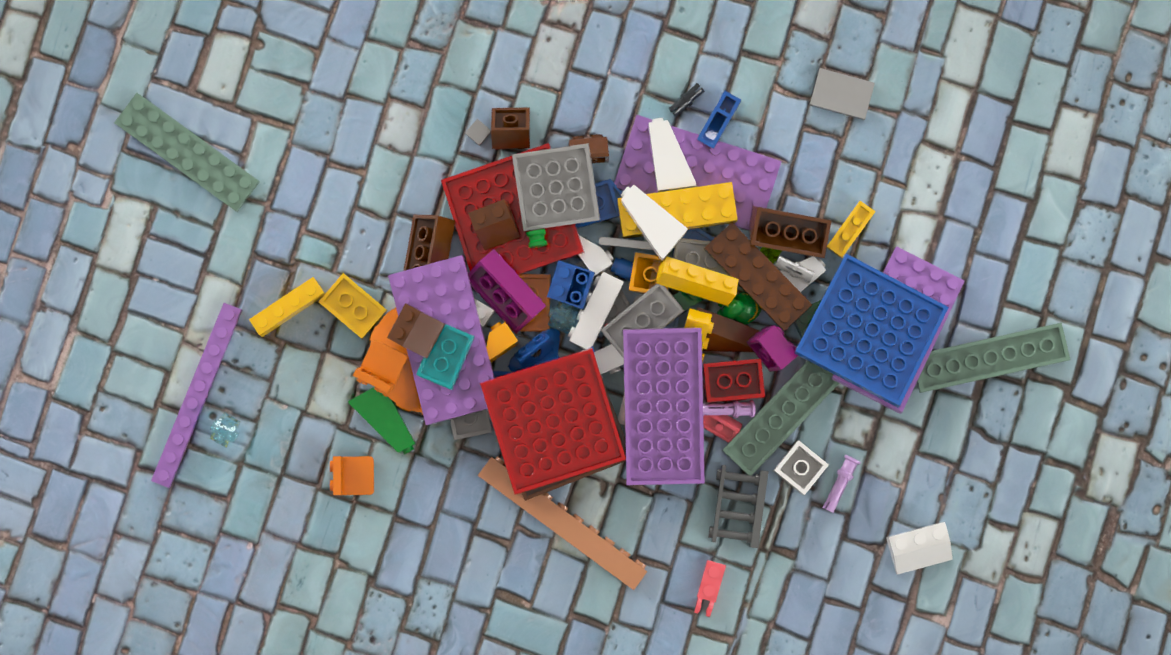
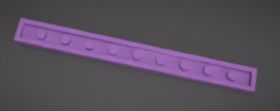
[151,303,242,488]

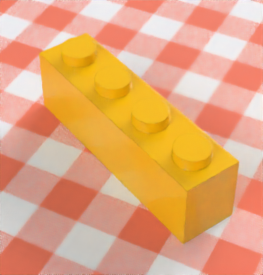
[656,256,739,306]
[249,277,325,337]

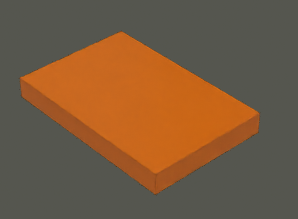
[511,274,551,332]

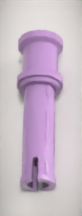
[703,400,756,418]
[822,455,861,513]

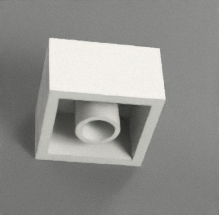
[773,440,829,495]

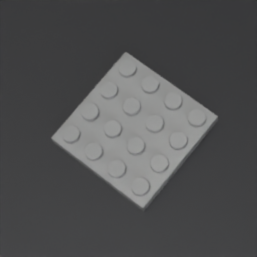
[512,143,600,231]

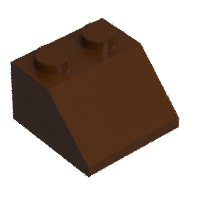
[491,107,530,150]
[569,134,609,164]
[468,200,521,250]
[387,303,445,358]

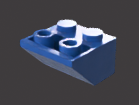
[547,260,595,309]

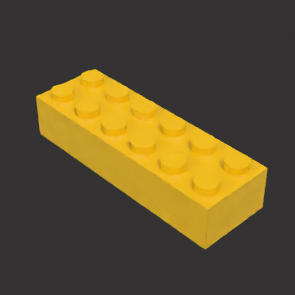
[617,182,738,239]

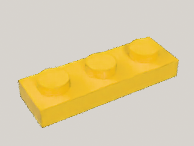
[827,201,876,258]

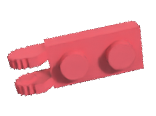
[694,560,726,617]

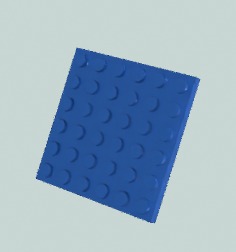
[794,254,949,408]

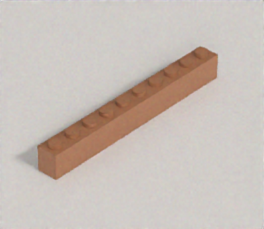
[478,456,648,590]

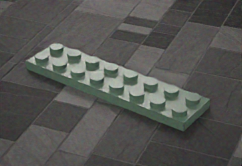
[114,93,260,212]
[917,322,1070,393]
[722,361,839,476]

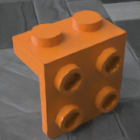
[353,340,407,394]
[330,456,374,495]

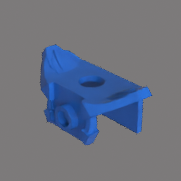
[507,328,560,372]

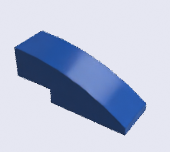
[697,91,741,149]

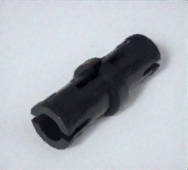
[668,83,705,117]

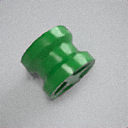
[526,229,548,248]

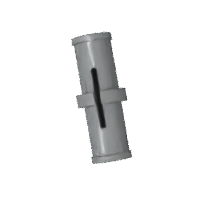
[775,256,814,283]

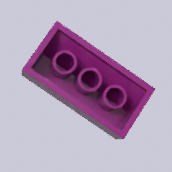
[468,249,546,334]

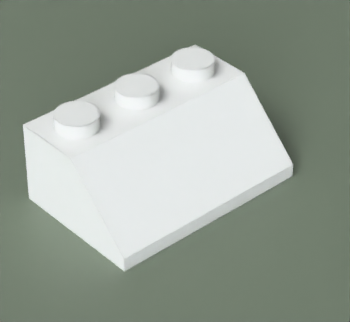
[886,522,953,575]

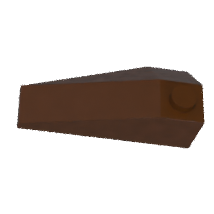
[696,307,760,352]

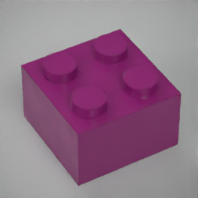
[747,325,799,372]

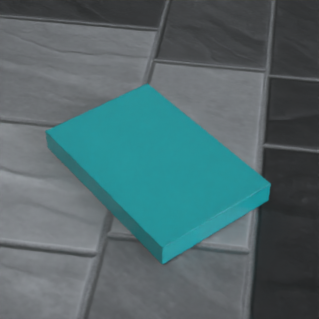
[416,323,475,390]

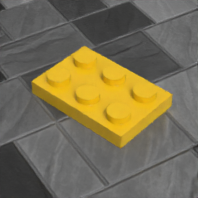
[319,273,387,339]

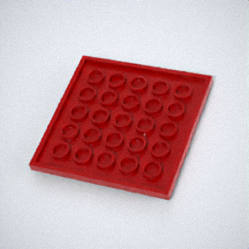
[441,143,585,275]
[480,348,626,495]

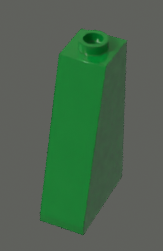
[348,387,416,455]

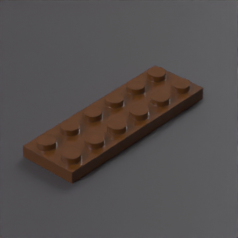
[704,222,812,332]

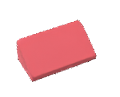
[703,415,743,443]

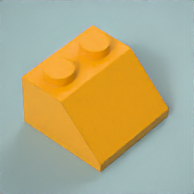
[629,252,668,294]
[486,322,519,363]

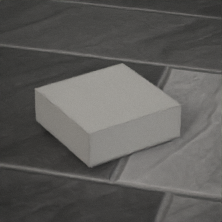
[465,119,491,146]

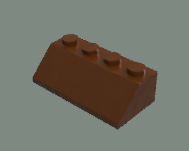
[749,206,832,258]
[403,214,455,271]

